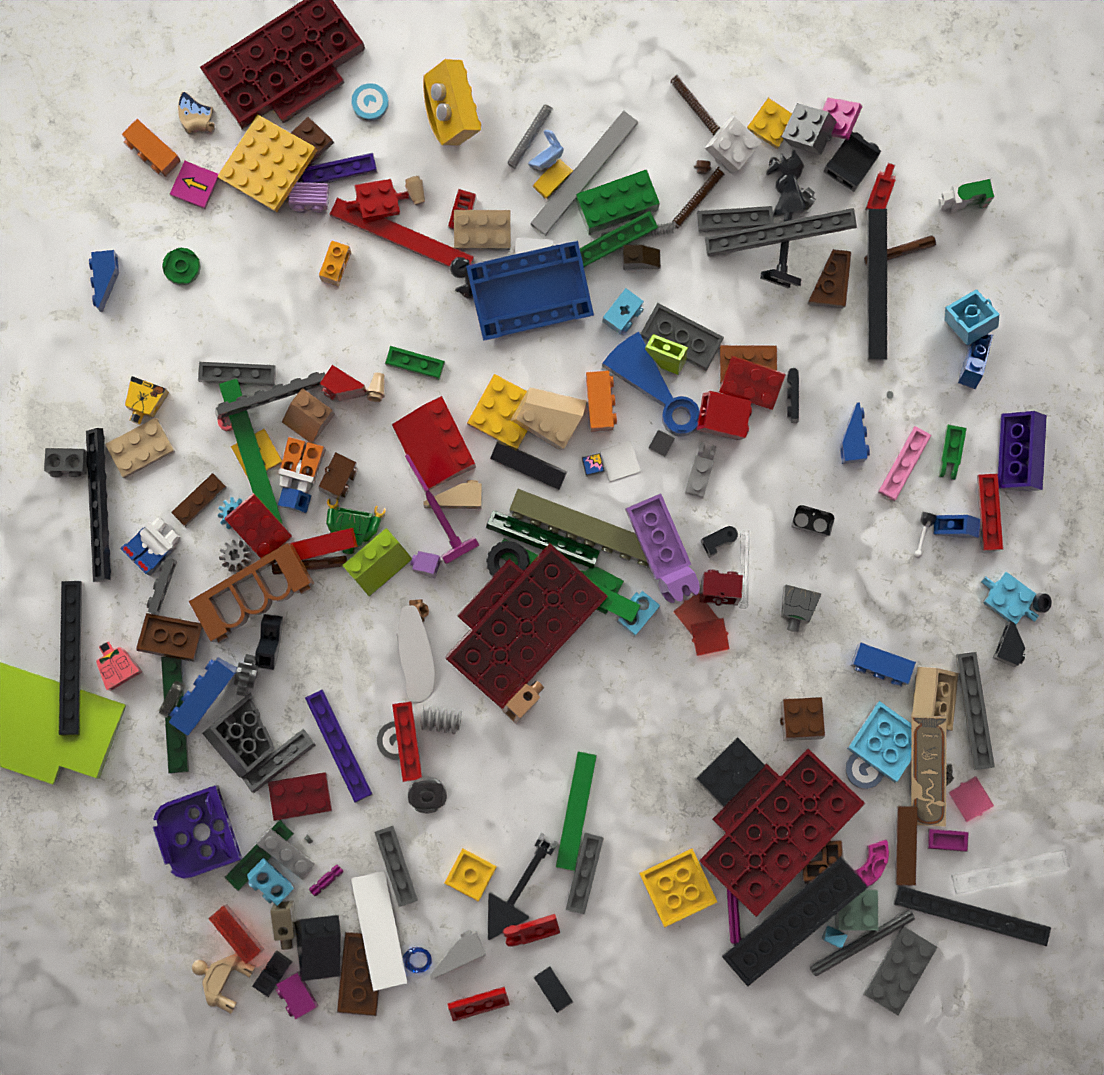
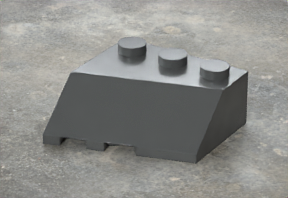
[202,693,275,778]

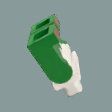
[938,179,994,213]

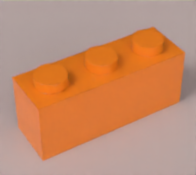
[122,119,181,177]
[586,371,617,432]

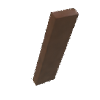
[895,806,918,886]

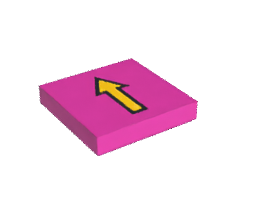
[170,160,219,209]

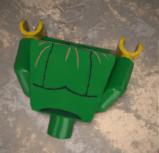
[326,498,386,554]

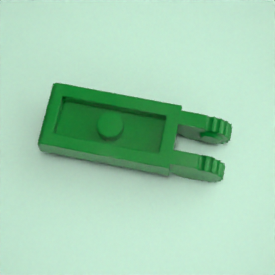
[939,424,967,480]

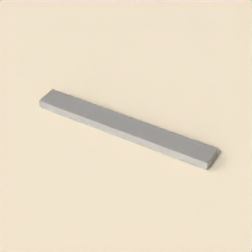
[531,110,638,236]

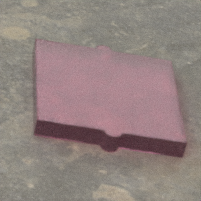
[948,776,994,822]

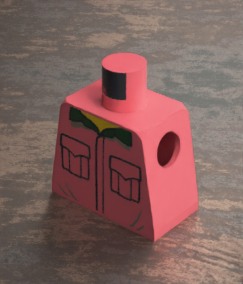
[96,642,142,691]

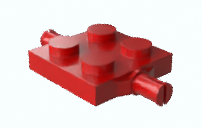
[345,179,409,221]

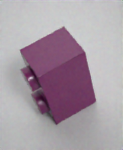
[276,971,319,1020]

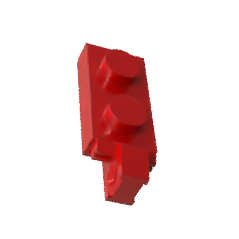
[865,163,896,211]

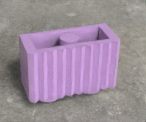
[289,182,329,213]

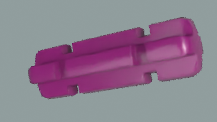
[309,864,344,896]

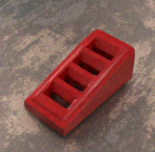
[448,189,477,229]

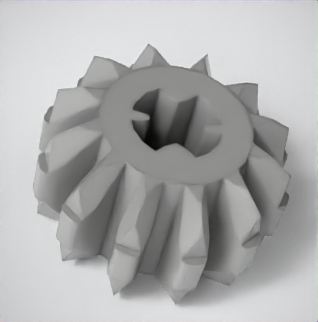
[219,540,252,572]

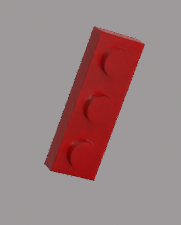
[447,987,510,1022]

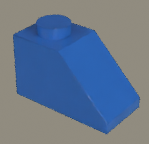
[934,515,981,538]

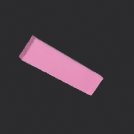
[878,426,932,501]

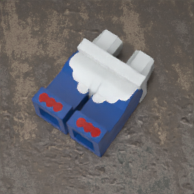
[120,517,181,576]

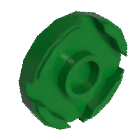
[162,247,201,286]

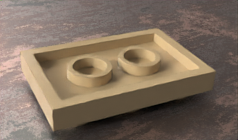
[454,210,511,248]
[105,417,175,478]

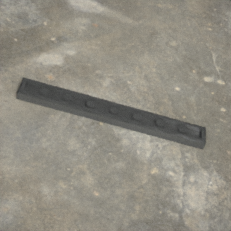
[705,208,857,257]

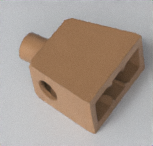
[502,680,544,724]

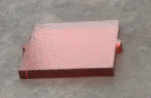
[673,593,719,638]
[690,618,730,656]

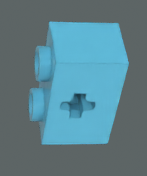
[602,288,644,335]

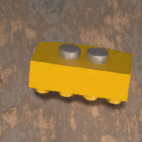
[423,59,481,146]

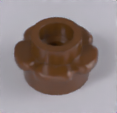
[694,160,712,174]

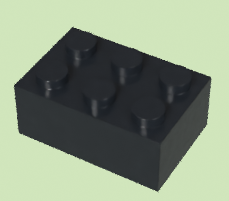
[695,737,765,807]

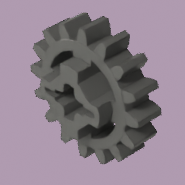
[234,654,258,697]

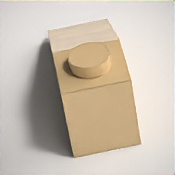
[423,480,482,509]

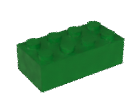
[576,169,660,235]

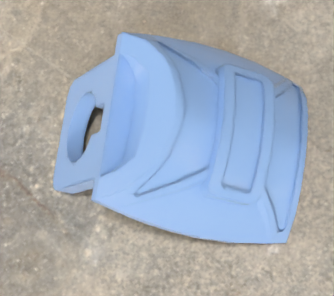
[528,130,564,170]

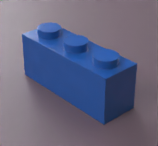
[850,643,916,687]

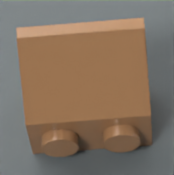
[282,388,335,443]

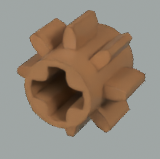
[407,599,429,622]

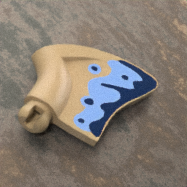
[178,92,215,134]

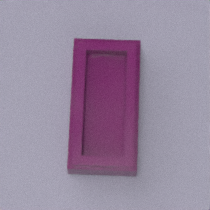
[927,829,969,852]

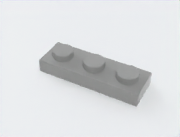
[256,827,315,879]

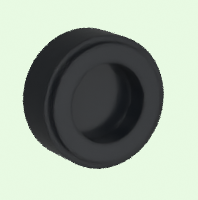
[1033,593,1052,613]

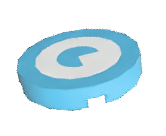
[351,83,389,121]

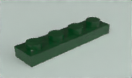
[224,820,294,891]

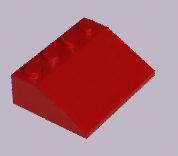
[392,396,476,490]

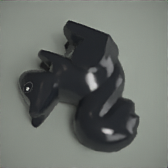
[767,150,804,194]
[450,257,473,299]

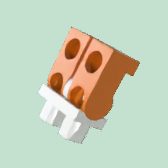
[279,437,326,493]

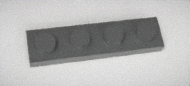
[697,206,774,231]
[198,362,276,385]
[241,729,316,793]
[374,826,418,907]
[566,833,604,915]

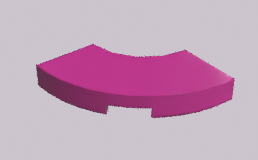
[855,840,889,887]

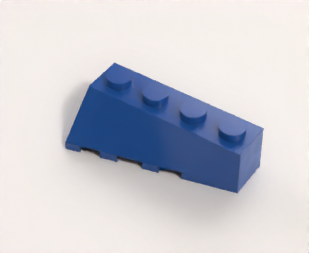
[169,657,237,736]

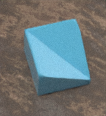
[821,926,848,948]

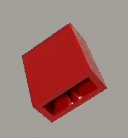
[697,391,752,440]

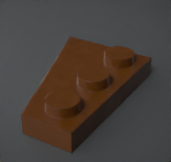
[807,249,851,308]

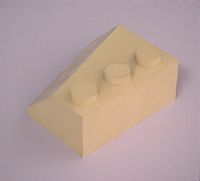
[511,387,587,450]

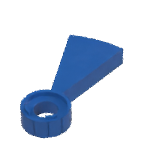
[602,332,700,436]

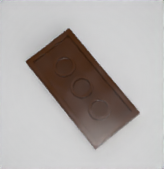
[337,932,379,1016]

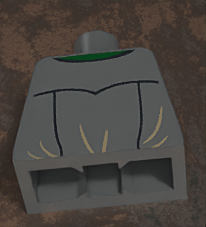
[781,584,822,632]

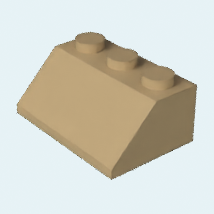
[911,667,959,731]

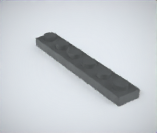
[215,372,325,420]
[956,652,995,770]

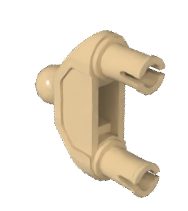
[192,953,256,1014]

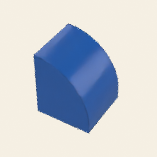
[278,487,312,513]

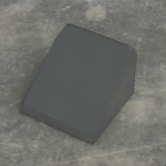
[649,429,675,457]

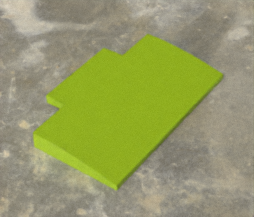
[0,662,126,785]

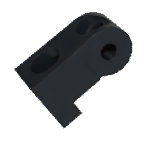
[700,526,738,558]

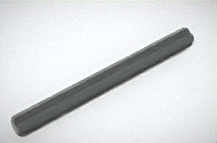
[810,910,915,976]

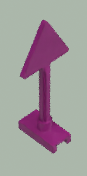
[405,454,479,564]

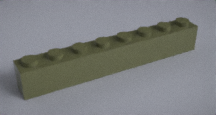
[509,489,649,568]

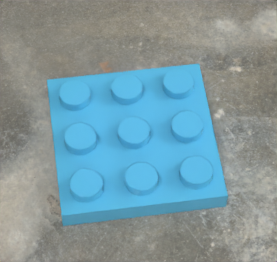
[847,701,911,783]

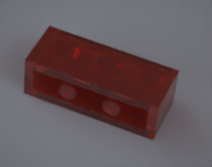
[208,904,265,964]

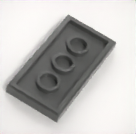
[641,303,724,371]

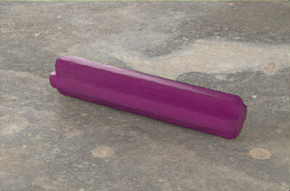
[727,889,741,944]

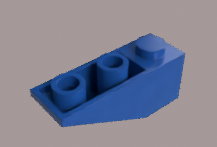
[89,250,119,312]
[958,333,993,389]
[839,402,870,464]

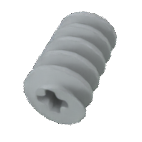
[420,705,462,734]

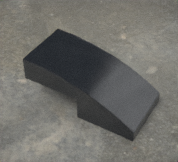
[252,951,293,997]
[534,966,573,1013]

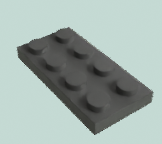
[863,926,938,1015]

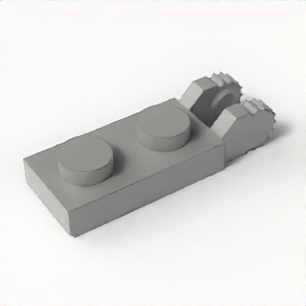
[685,442,717,498]

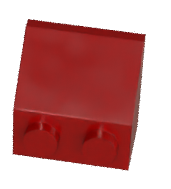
[319,365,367,401]

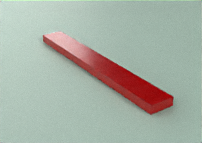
[330,197,474,268]

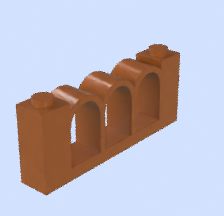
[188,543,314,643]

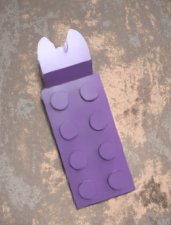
[625,493,700,603]

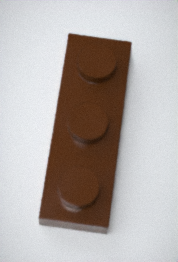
[171,473,227,527]

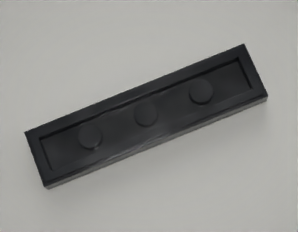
[490,440,567,490]

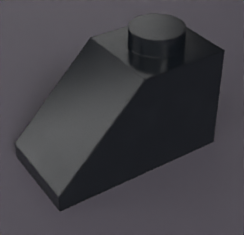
[993,621,1026,667]

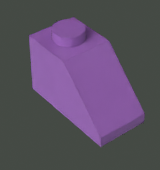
[410,551,441,578]

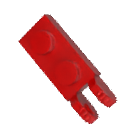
[503,914,560,947]

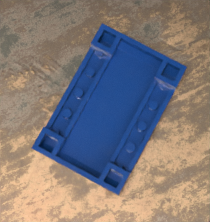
[466,241,594,341]

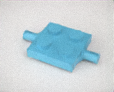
[981,572,1039,625]

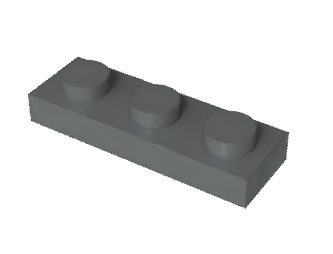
[147,557,177,615]

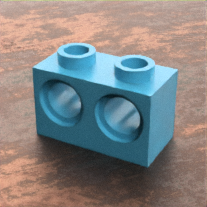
[617,591,660,636]
[247,858,294,906]

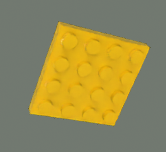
[218,115,318,213]

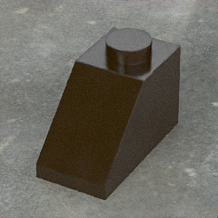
[623,245,661,270]

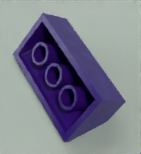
[998,411,1047,491]

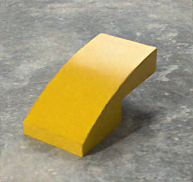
[532,159,573,199]

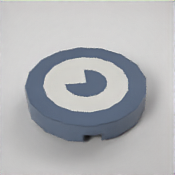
[845,754,884,789]

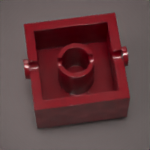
[699,569,743,606]

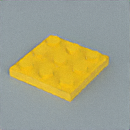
[467,374,528,449]
[639,848,717,928]

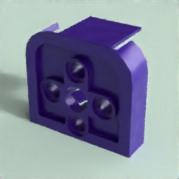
[153,785,243,879]

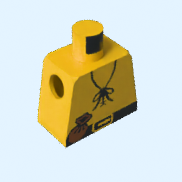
[125,376,169,425]

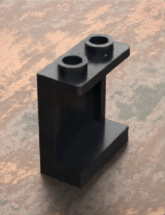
[823,132,881,192]

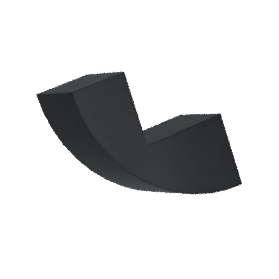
[255,614,283,670]

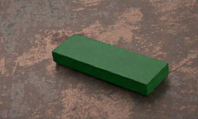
[385,346,445,380]

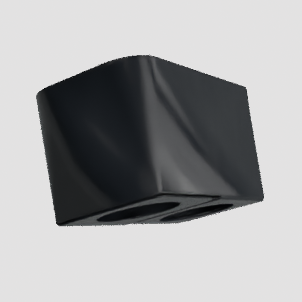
[791,505,835,537]

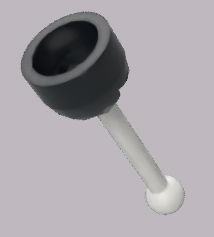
[914,512,937,558]

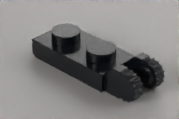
[787,368,799,423]

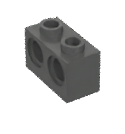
[44,448,87,478]

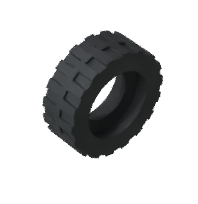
[486,541,530,576]

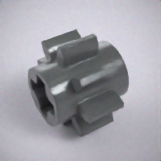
[800,187,816,210]

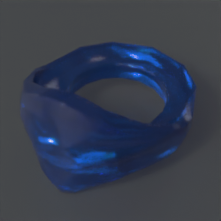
[403,947,432,973]

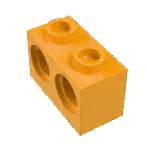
[319,240,351,287]

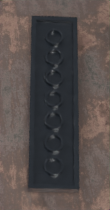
[722,856,868,987]

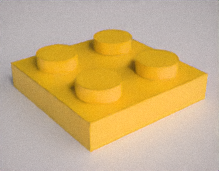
[747,97,792,149]

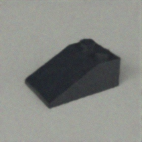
[294,915,341,982]

